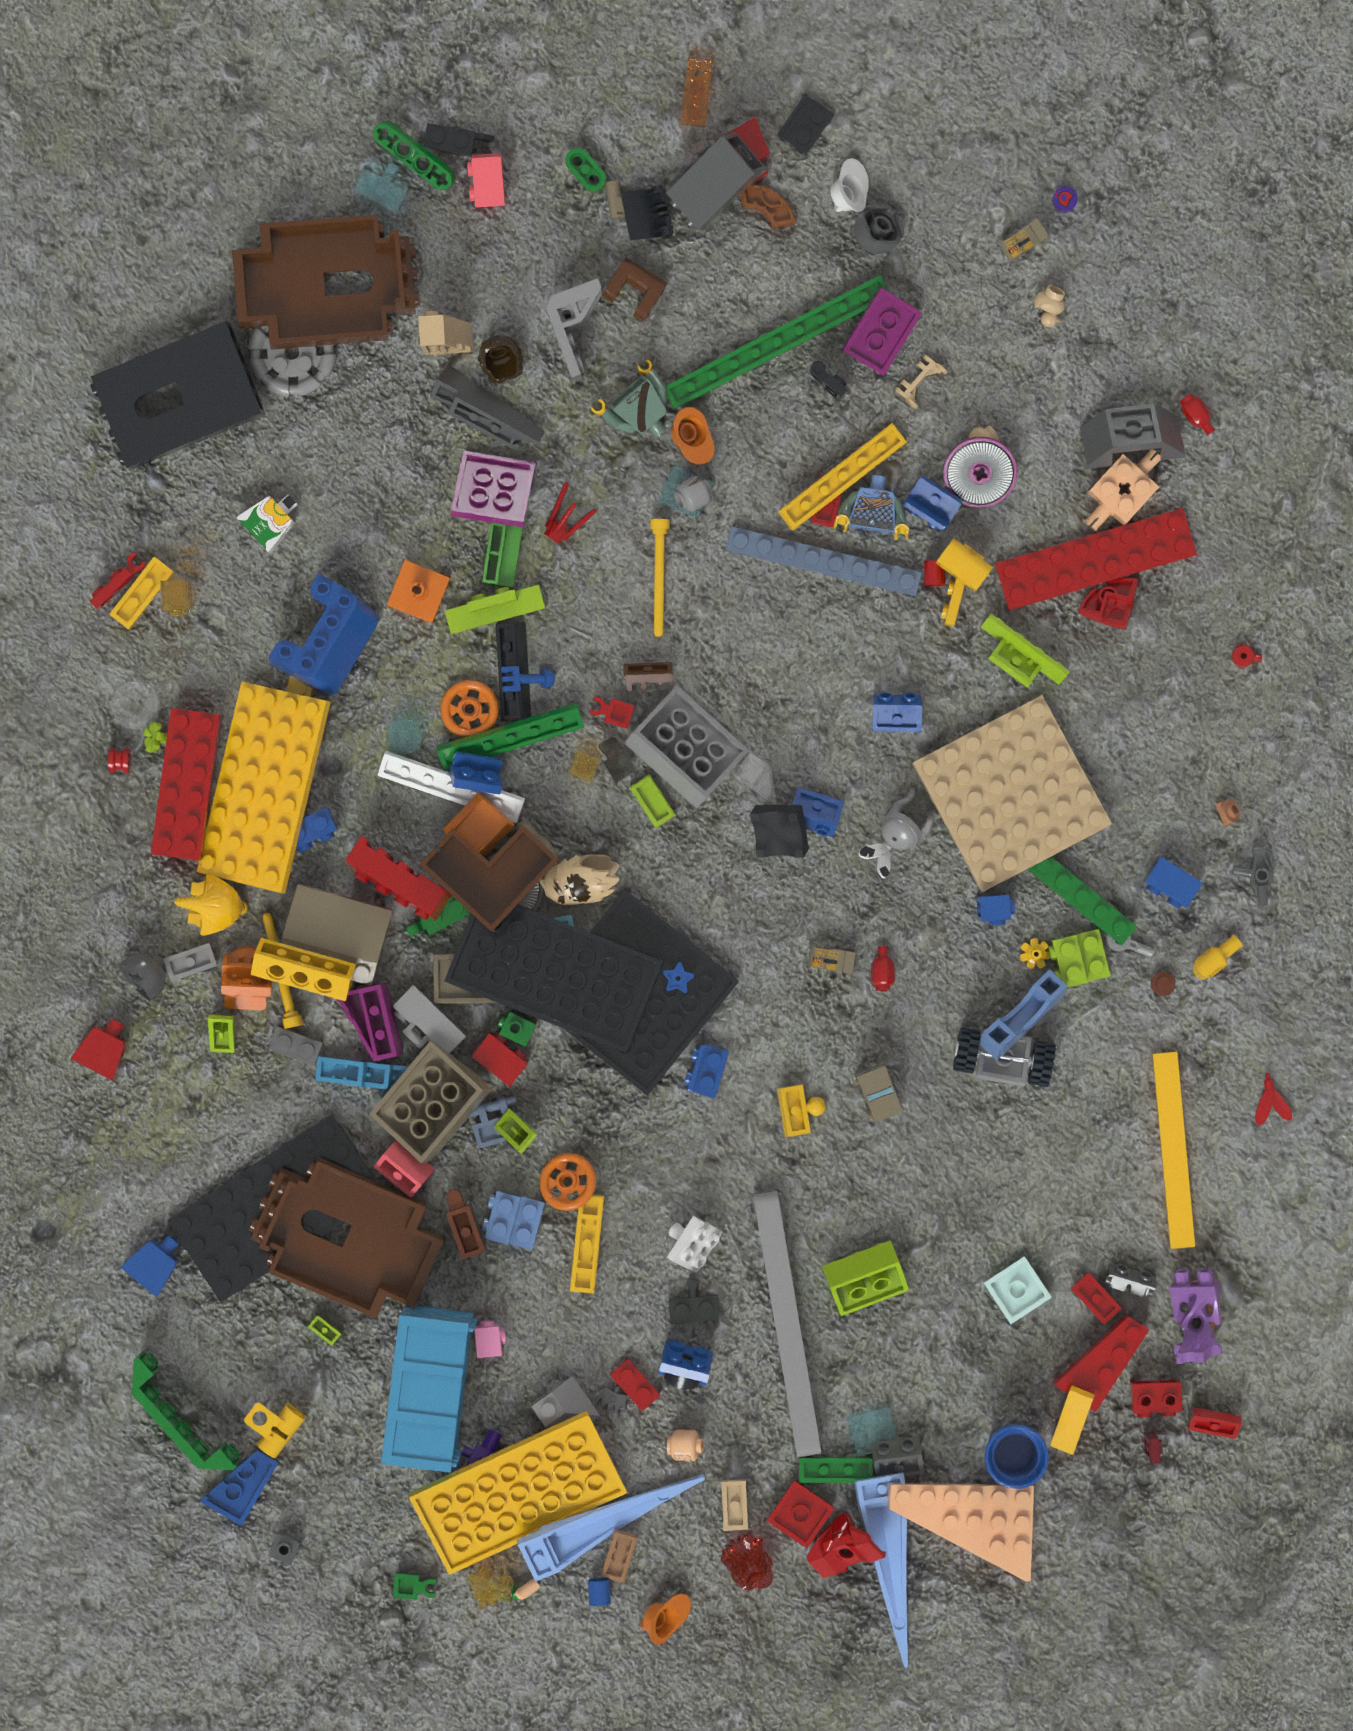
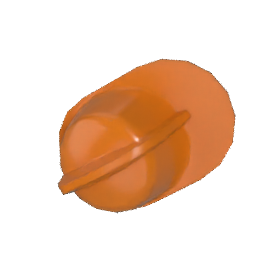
[671,407,715,464]
[640,1593,691,1645]

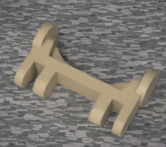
[895,355,948,409]

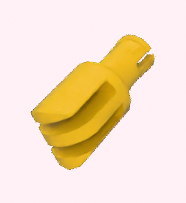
[1193,935,1243,980]

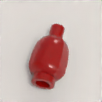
[1179,393,1215,436]
[871,946,895,991]

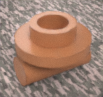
[1215,799,1240,827]

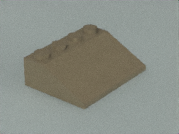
[281,883,393,986]
[369,1041,492,1164]

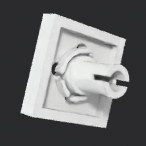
[667,1216,723,1273]

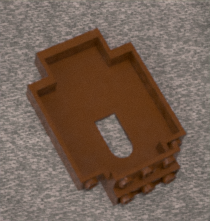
[232,215,420,350]
[248,1157,443,1319]

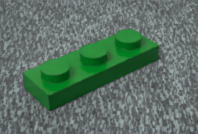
[799,1457,873,1483]

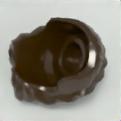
[478,335,524,384]

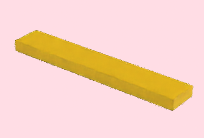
[778,423,907,531]

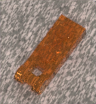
[681,56,713,128]

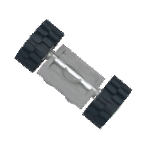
[953,1027,1056,1087]

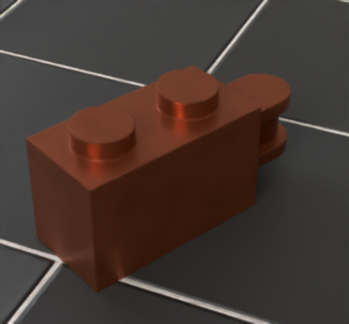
[446,1188,487,1260]

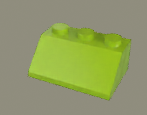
[822,1240,909,1316]

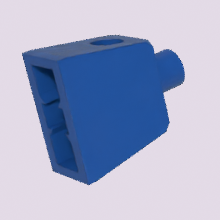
[120,1235,180,1297]

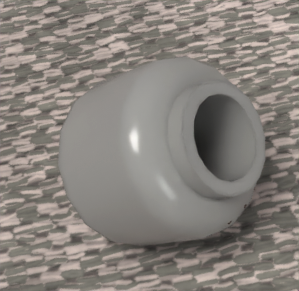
[674,476,712,512]

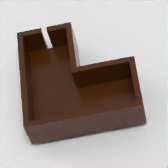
[419,826,559,932]

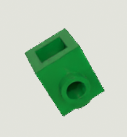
[497,1011,537,1047]

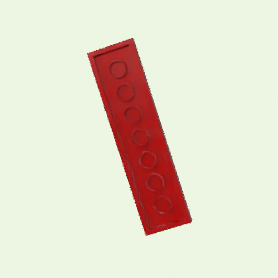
[995,508,1197,611]

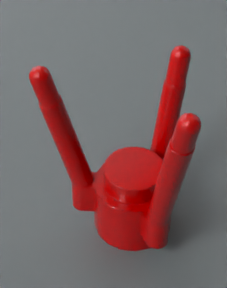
[544,482,596,544]

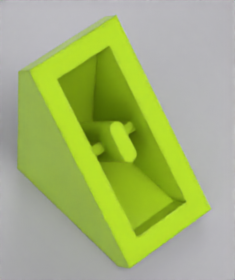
[208,1014,237,1053]
[494,1109,538,1154]

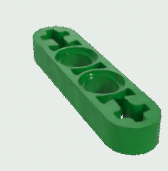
[373,121,456,190]

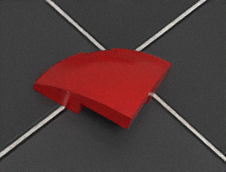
[1078,578,1139,630]

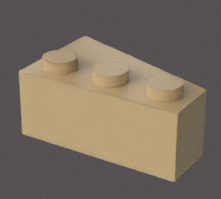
[418,311,473,355]

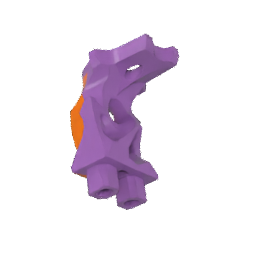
[1169,1268,1223,1364]

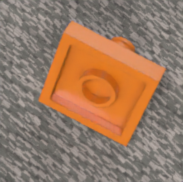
[387,560,451,624]

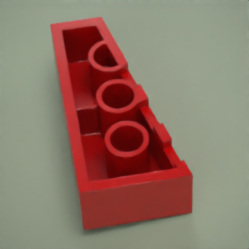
[345,836,451,921]
[1052,1313,1149,1412]

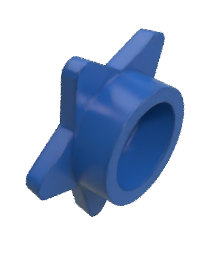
[663,962,695,993]

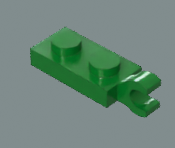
[406,896,472,937]

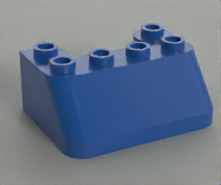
[269,573,378,696]

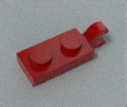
[90,552,147,610]

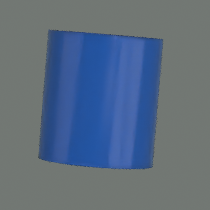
[588,1578,611,1606]

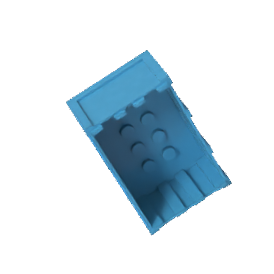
[381,1305,478,1473]

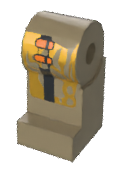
[999,218,1049,262]
[808,946,856,974]

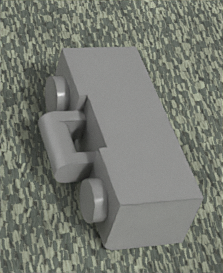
[393,984,467,1054]

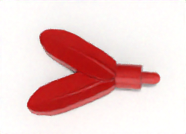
[1255,1073,1292,1125]

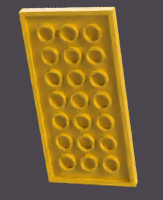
[196,681,331,894]
[408,1411,627,1575]

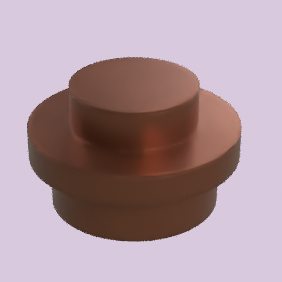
[1151,972,1176,996]

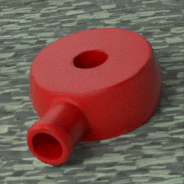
[1231,644,1262,668]

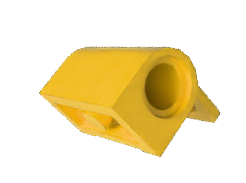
[935,538,993,592]
[244,1402,307,1458]

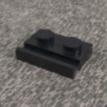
[777,94,834,155]

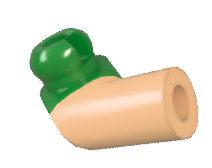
[502,1578,540,1600]

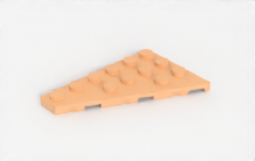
[888,1483,1034,1581]

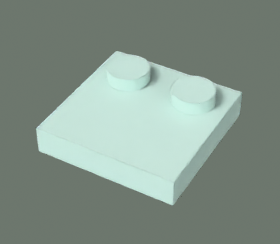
[984,1256,1052,1324]

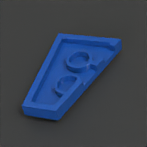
[199,1449,279,1526]

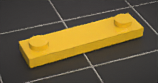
[570,1194,604,1294]

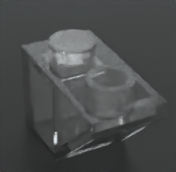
[733,753,777,805]

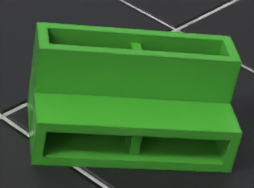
[482,523,523,588]

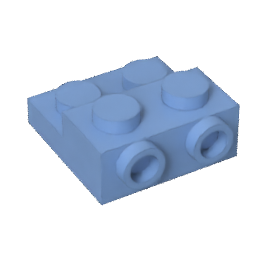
[481,1190,545,1250]

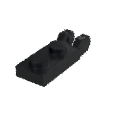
[423,123,494,157]

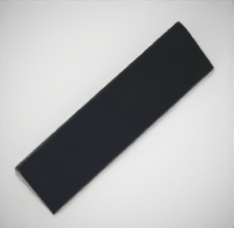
[495,621,531,721]

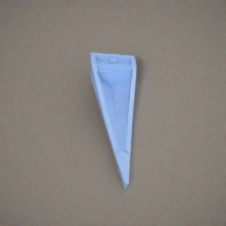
[854,1472,908,1668]
[517,1474,705,1582]

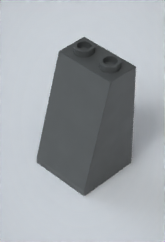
[666,132,767,230]

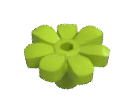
[143,721,167,753]

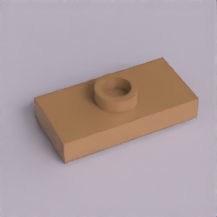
[601,1528,638,1583]

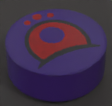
[1052,186,1078,212]

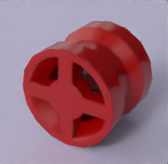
[108,749,131,773]

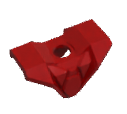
[806,1513,886,1578]

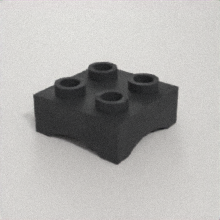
[750,805,809,858]

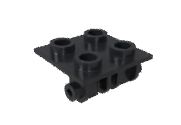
[620,185,673,241]

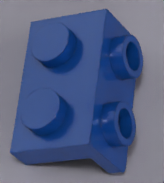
[903,475,963,531]

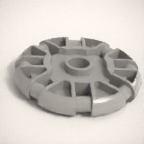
[248,326,336,397]

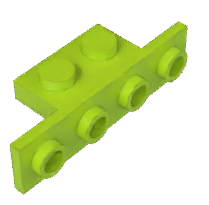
[445,585,545,634]
[981,614,1070,688]

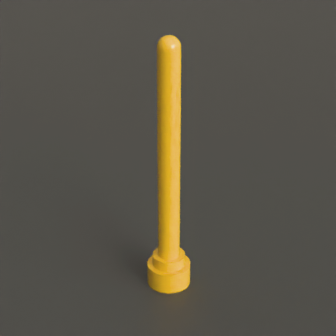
[650,519,670,637]
[263,913,304,1029]

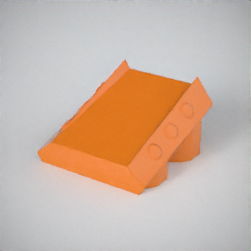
[444,792,514,857]

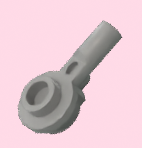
[1106,935,1154,958]

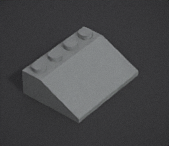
[624,685,749,808]

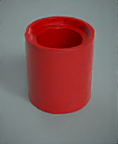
[924,560,946,586]

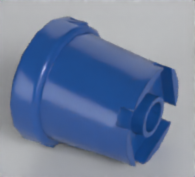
[984,1424,1049,1489]

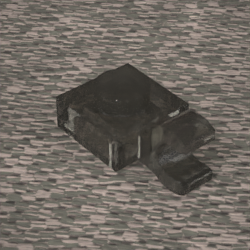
[598,736,637,783]

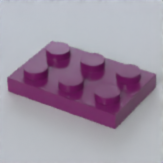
[841,287,922,376]

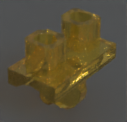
[467,1565,514,1609]

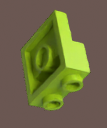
[1048,929,1111,988]

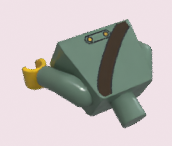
[591,360,667,437]

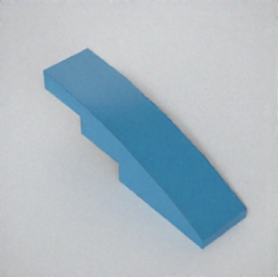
[315,1056,409,1090]

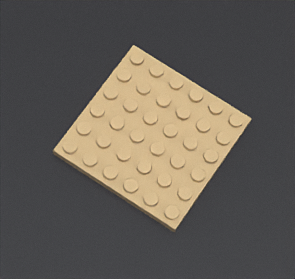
[912,695,1112,893]

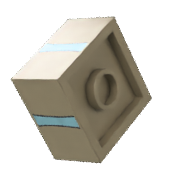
[853,1063,903,1123]

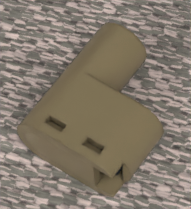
[605,180,625,220]

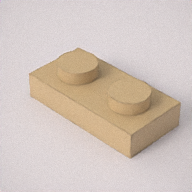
[721,1479,748,1531]

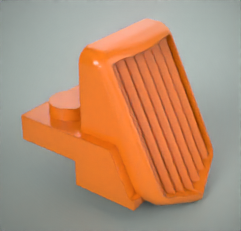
[221,945,271,1010]

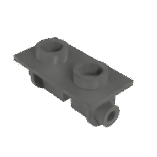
[1104,1263,1156,1298]

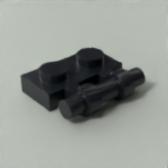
[810,361,848,402]

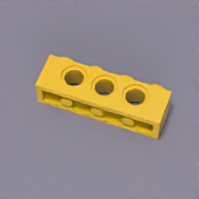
[251,938,356,1001]

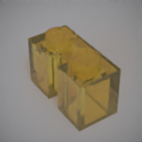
[160,579,193,617]

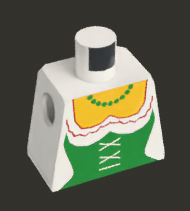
[237,494,298,554]

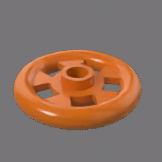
[440,680,499,738]
[539,1153,596,1211]

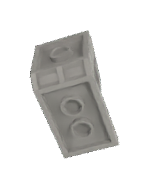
[546,278,603,383]

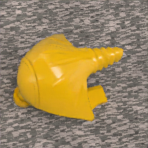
[174,873,248,936]

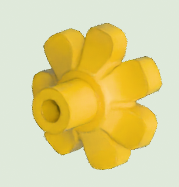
[1019,938,1050,969]

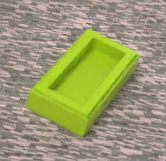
[629,774,676,828]

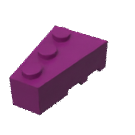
[336,982,404,1061]

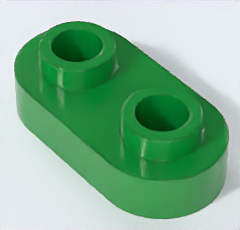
[565,148,606,192]

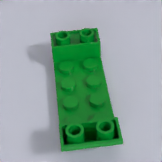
[132,1351,241,1470]

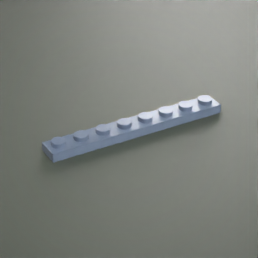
[726,526,922,597]

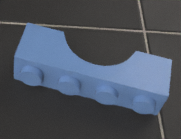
[980,969,1067,1060]

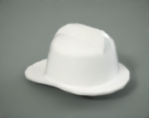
[830,158,869,212]

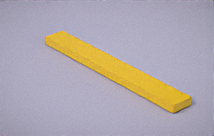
[1152,1051,1195,1249]

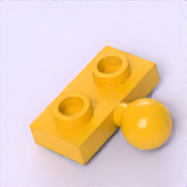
[777,1084,826,1137]

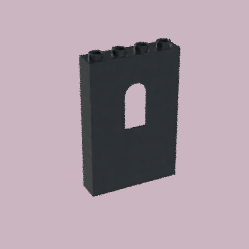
[90,321,266,469]

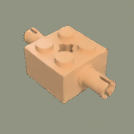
[1084,449,1161,531]

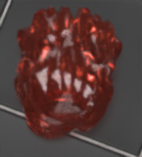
[720,1533,773,1591]

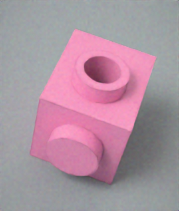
[475,1320,506,1358]

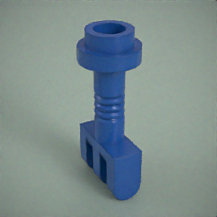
[501,666,555,692]

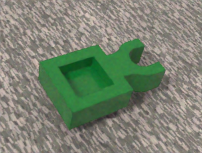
[393,1572,437,1600]

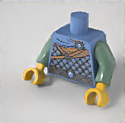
[833,475,909,540]

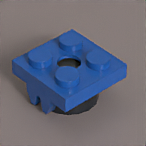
[658,1340,713,1389]

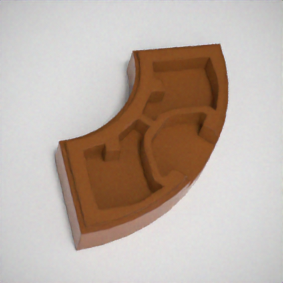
[741,184,796,229]

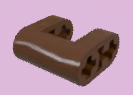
[602,257,668,323]

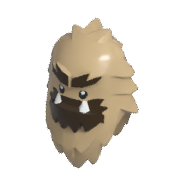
[540,854,620,905]

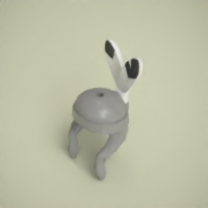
[858,788,939,878]

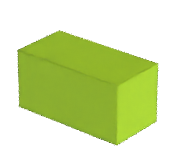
[308,1314,342,1346]

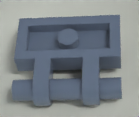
[470,1095,521,1149]

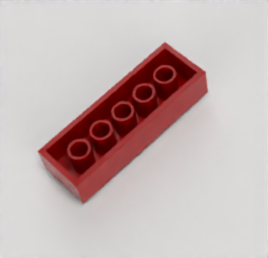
[151,708,223,861]

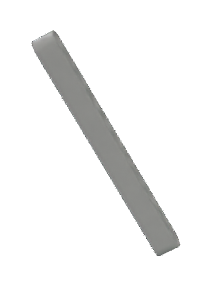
[753,1190,821,1458]

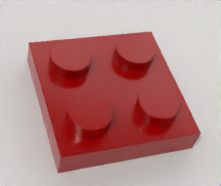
[766,1479,835,1548]

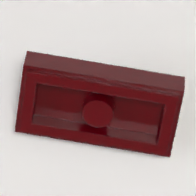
[1144,1431,1163,1464]

